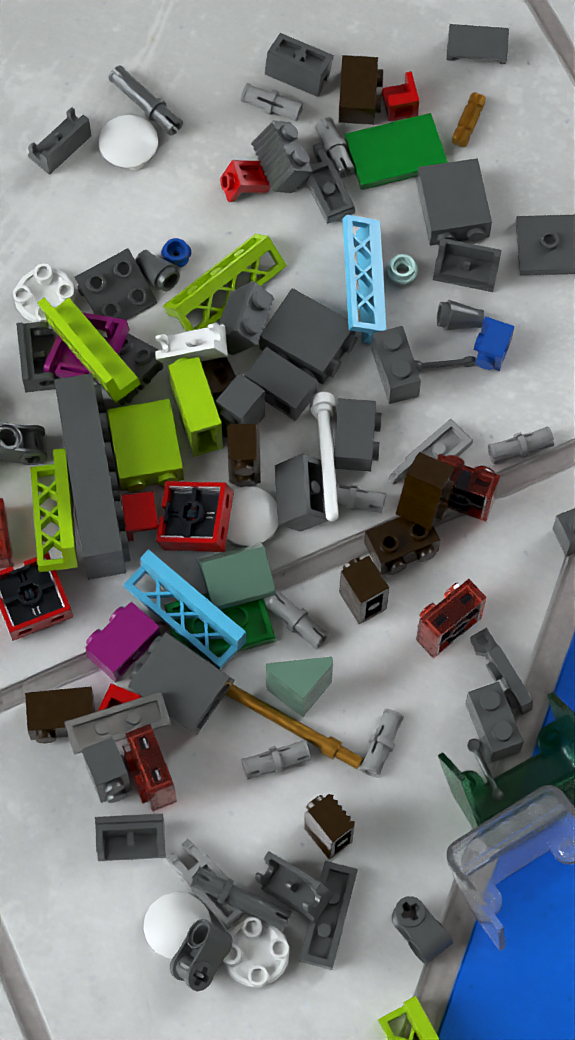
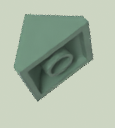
[197,543,276,610]
[266,657,333,717]

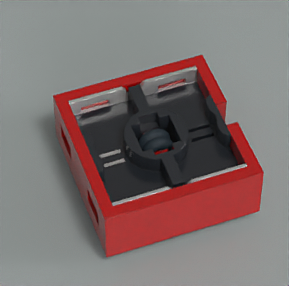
[156,481,234,552]
[0,552,73,641]

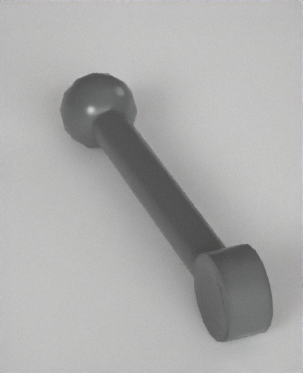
[415,356,476,372]
[467,738,505,802]

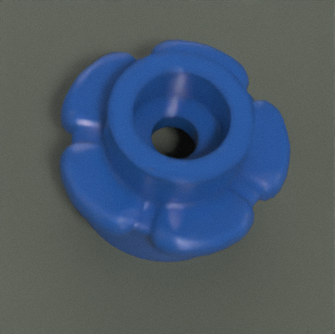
[161,238,192,267]

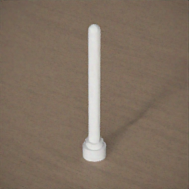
[310,392,339,522]

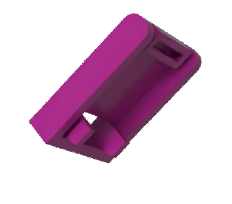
[44,312,130,384]

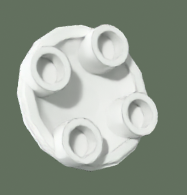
[98,115,158,171]
[13,264,76,324]
[226,486,279,546]
[144,892,212,959]
[223,917,290,987]

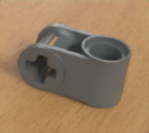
[0,423,48,465]
[392,896,453,965]
[170,919,233,991]

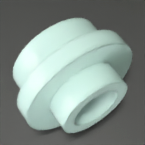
[387,254,418,285]

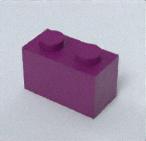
[85,601,161,683]

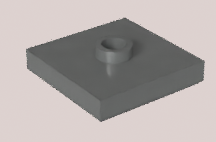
[516,214,575,276]

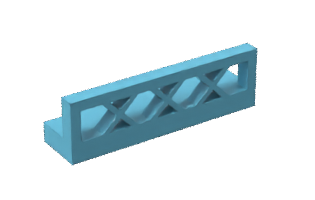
[343,214,387,344]
[123,549,246,670]

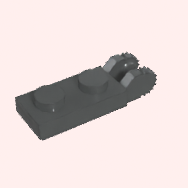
[306,143,355,224]

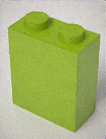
[168,356,223,457]
[107,399,184,492]

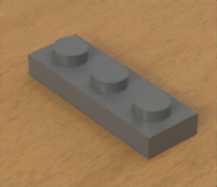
[64,692,171,755]
[299,861,358,970]

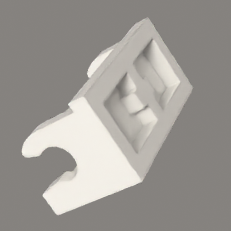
[155,323,228,366]

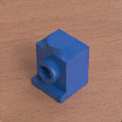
[473,316,515,371]

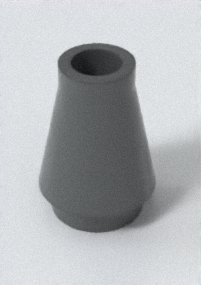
[135,250,180,292]
[437,300,484,330]

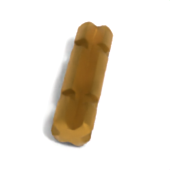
[452,92,486,147]

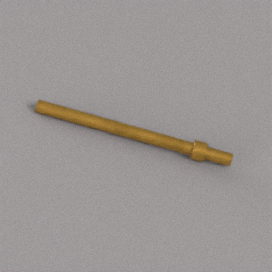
[225,684,364,770]

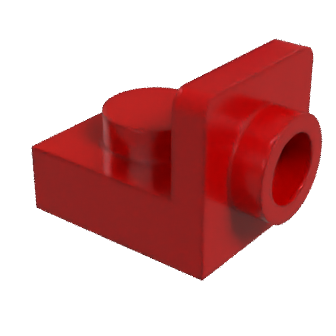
[220,160,271,202]

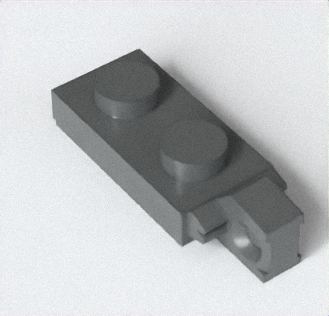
[470,628,533,715]

